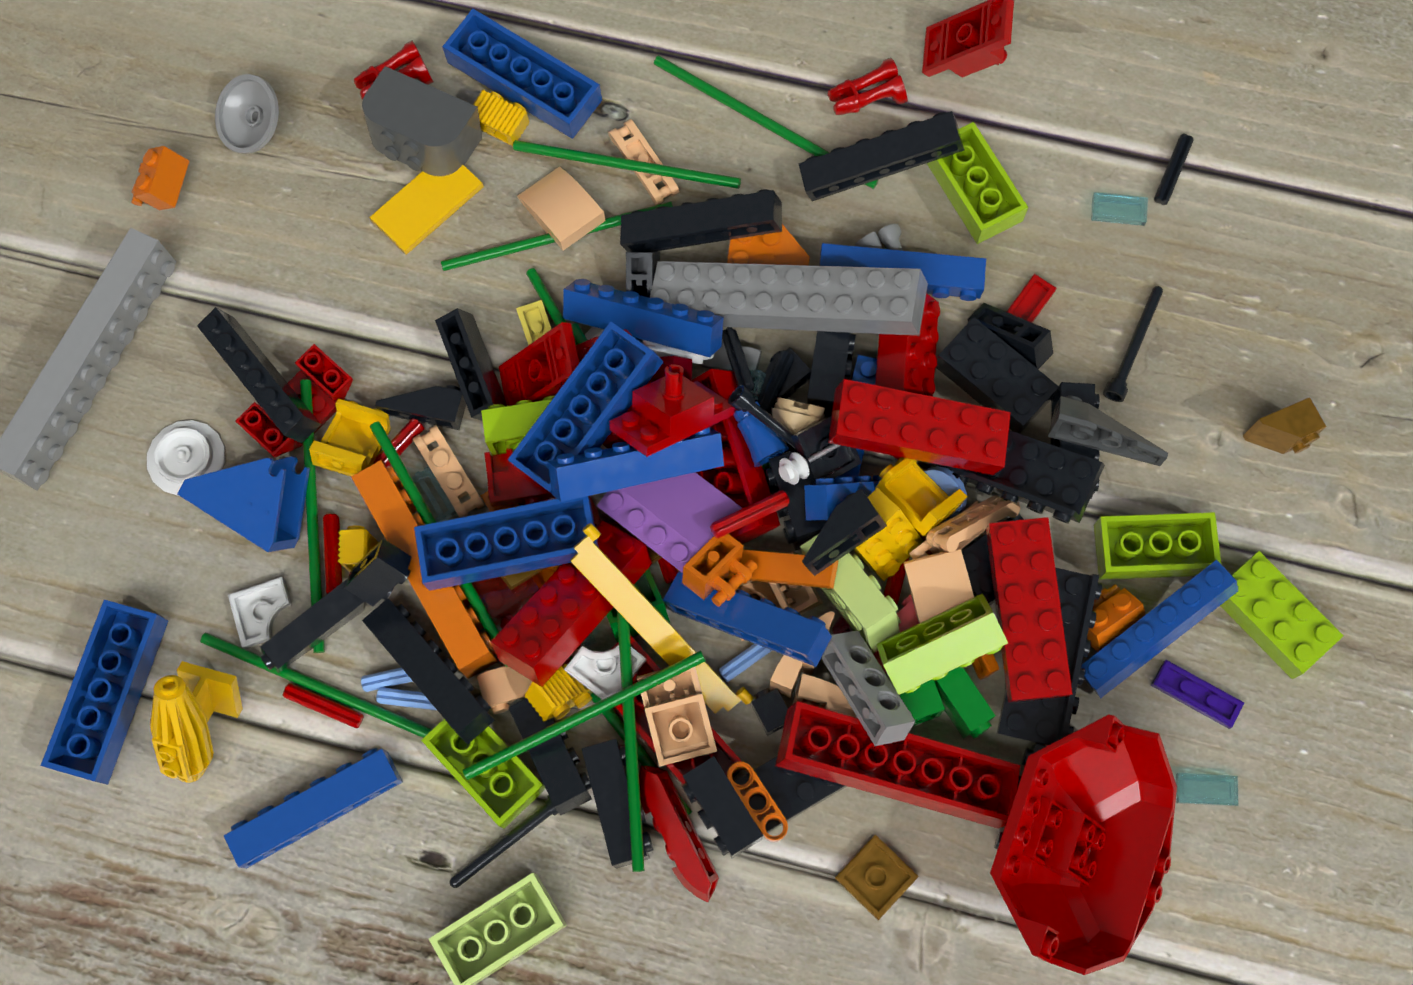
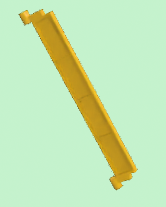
[570,523,754,714]

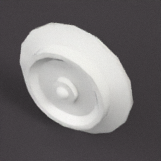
[147,420,225,496]

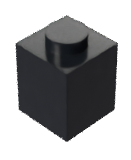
[751,688,788,736]

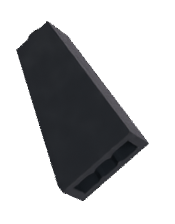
[259,579,365,673]

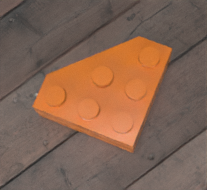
[727,224,810,266]

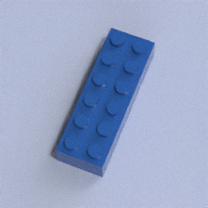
[442,9,602,139]
[508,322,663,493]
[414,496,599,591]
[40,600,168,785]

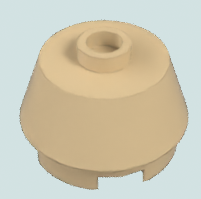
[771,397,825,434]

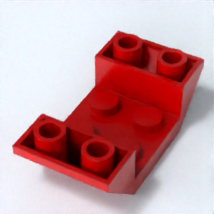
[235,344,353,458]

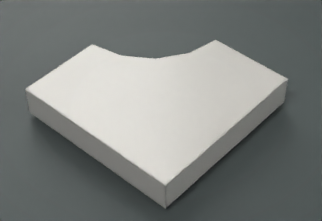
[228,577,291,649]
[564,645,646,700]

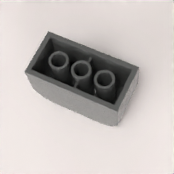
[362,66,482,176]

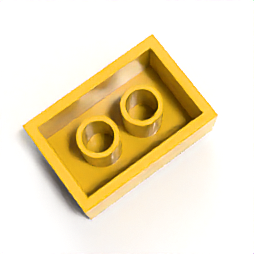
[853,488,924,581]

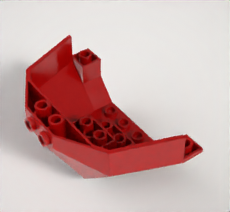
[990,714,1177,975]

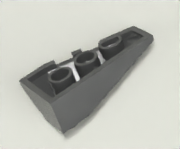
[1048,396,1168,466]

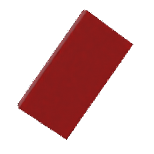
[1007,274,1057,323]

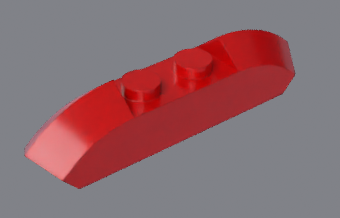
[639,765,719,902]

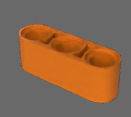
[727,762,788,842]

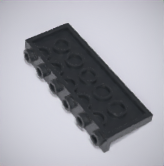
[921,430,1105,524]
[996,567,1102,746]

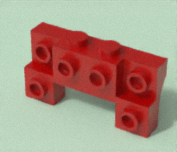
[484,448,557,507]

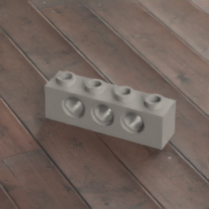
[821,631,915,746]

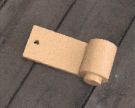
[477,666,532,714]

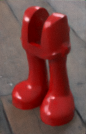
[354,40,434,100]
[827,57,908,115]

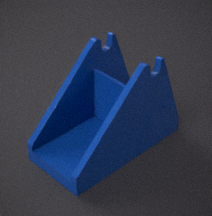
[177,456,310,552]

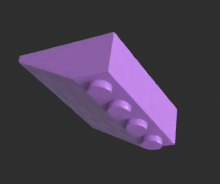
[597,472,743,573]

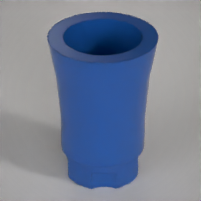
[734,402,790,467]

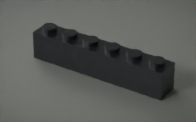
[799,111,965,201]
[620,189,782,252]
[197,307,321,444]
[362,598,495,744]

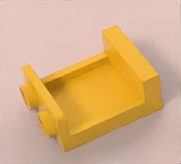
[309,399,391,476]
[875,457,968,537]

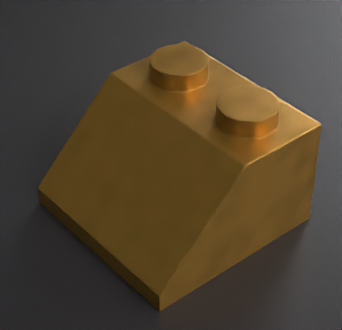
[1243,397,1327,454]

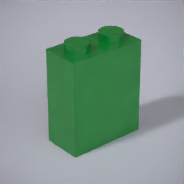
[934,667,996,739]

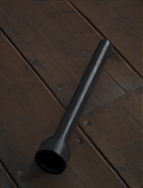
[1103,286,1163,402]
[728,385,797,450]
[449,795,558,888]

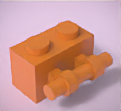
[131,146,189,210]
[682,534,758,606]
[1087,584,1146,652]

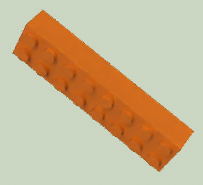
[351,460,498,679]

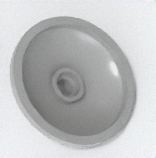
[215,74,279,154]

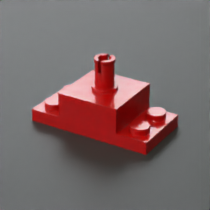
[922,0,1014,78]
[499,322,580,406]
[610,364,735,457]

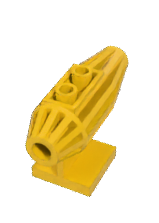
[150,661,243,783]

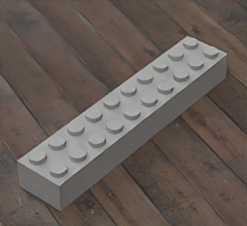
[0,228,176,491]
[650,261,928,336]

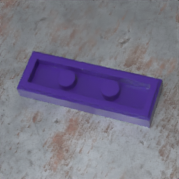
[1151,660,1244,729]

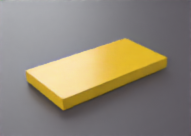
[370,165,484,255]

